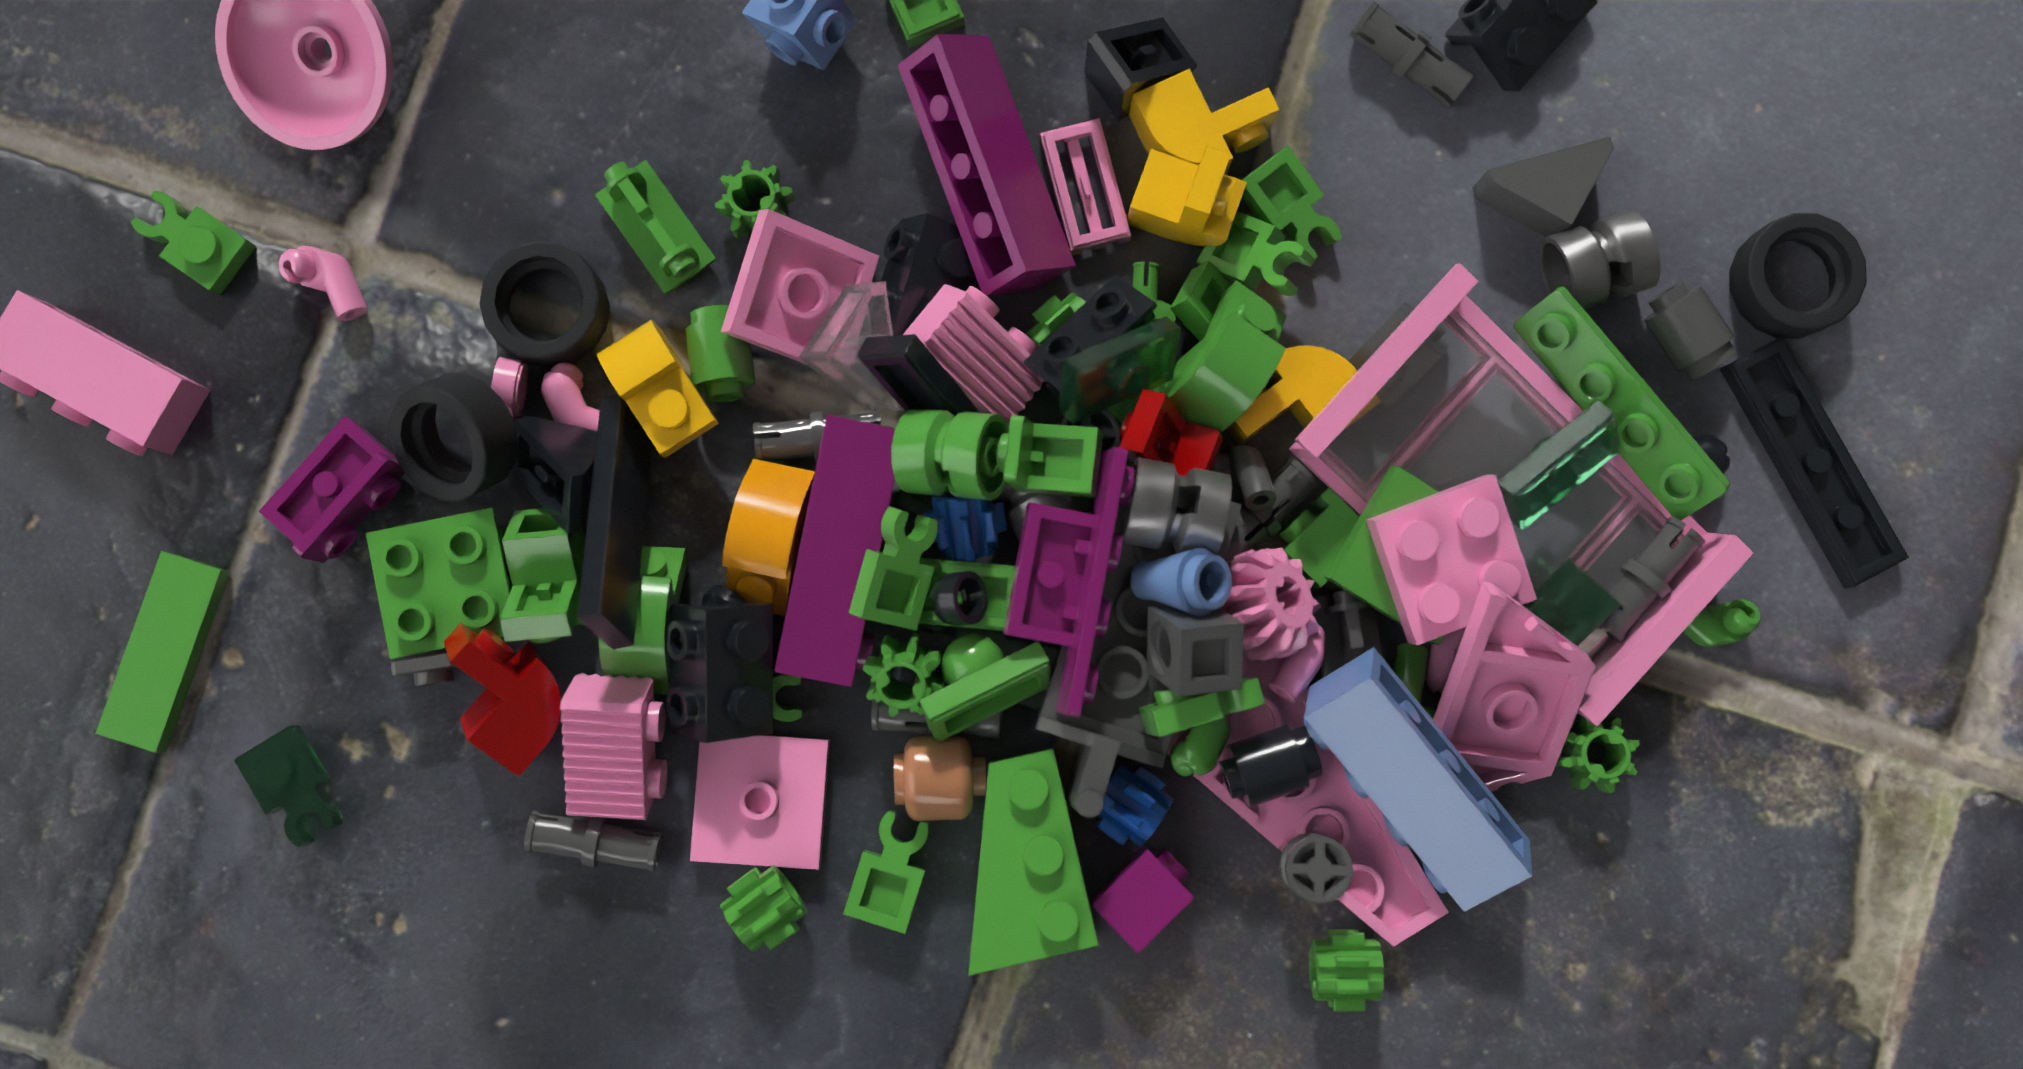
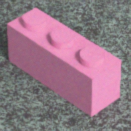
[0,290,211,457]

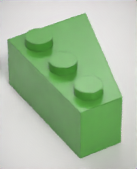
[968,747,1099,976]

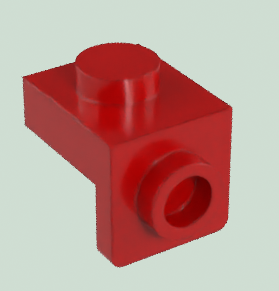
[1119,389,1223,476]

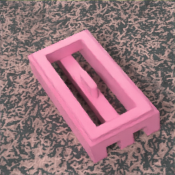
[1039,118,1131,256]

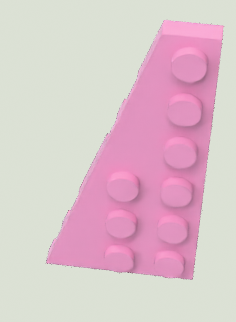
[1167,650,1449,947]

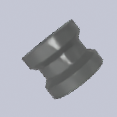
[1279,832,1353,904]

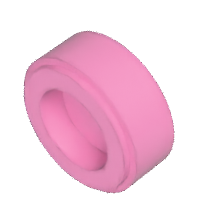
[491,357,528,419]

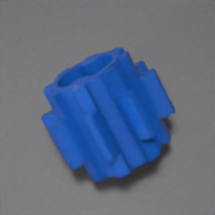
[923,491,1007,562]
[1096,762,1174,847]

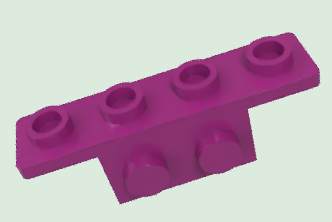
[1003,447,1134,717]

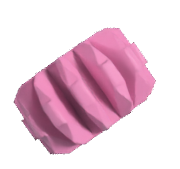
[1220,547,1322,661]

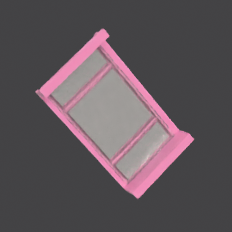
[1289,263,1754,726]

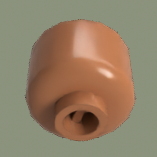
[894,735,986,821]

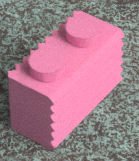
[903,284,1045,427]
[560,673,667,820]

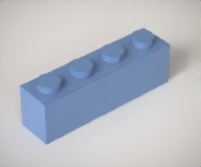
[1304,647,1532,912]

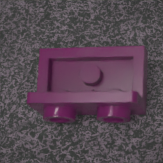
[258,416,405,563]

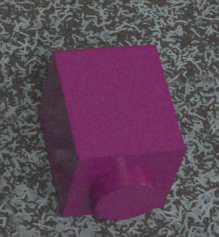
[1089,845,1195,954]

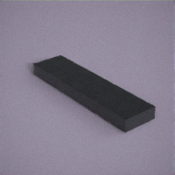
[1720,336,1909,588]
[577,395,652,650]

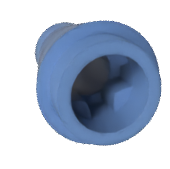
[1131,548,1232,616]

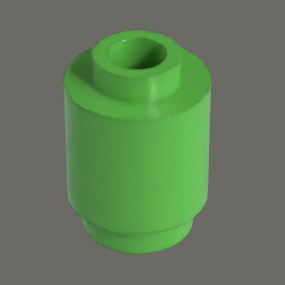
[685,305,756,402]

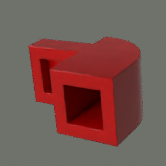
[443,623,561,777]

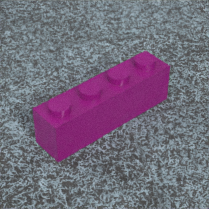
[898,34,1076,297]
[774,414,901,687]

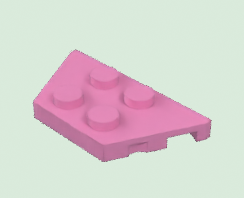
[1433,582,1596,792]

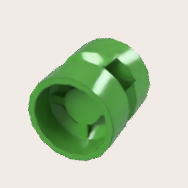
[891,408,1009,500]

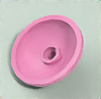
[215,0,393,150]

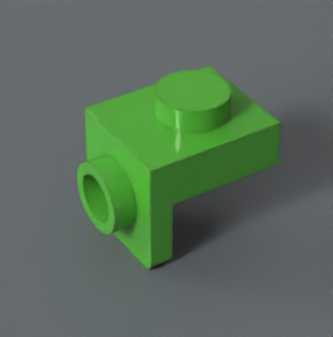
[997,415,1104,498]

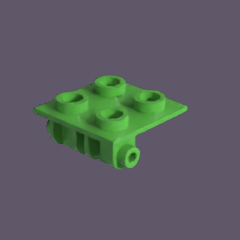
[366,507,511,659]

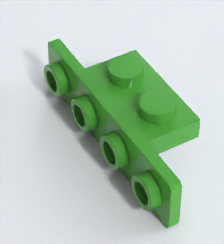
[1513,287,1730,520]

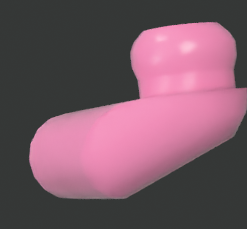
[279,246,368,321]
[540,362,599,431]
[1269,625,1325,703]

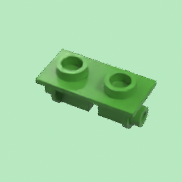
[595,160,717,295]

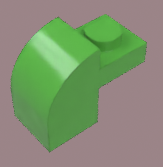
[1164,280,1287,433]
[500,508,585,643]
[599,546,687,695]

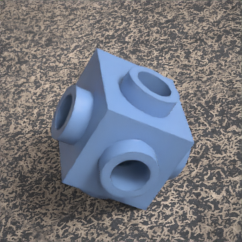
[742,0,858,70]

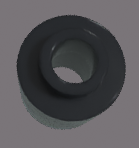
[1219,725,1323,808]

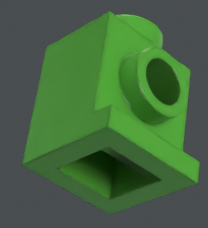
[1279,487,1359,591]

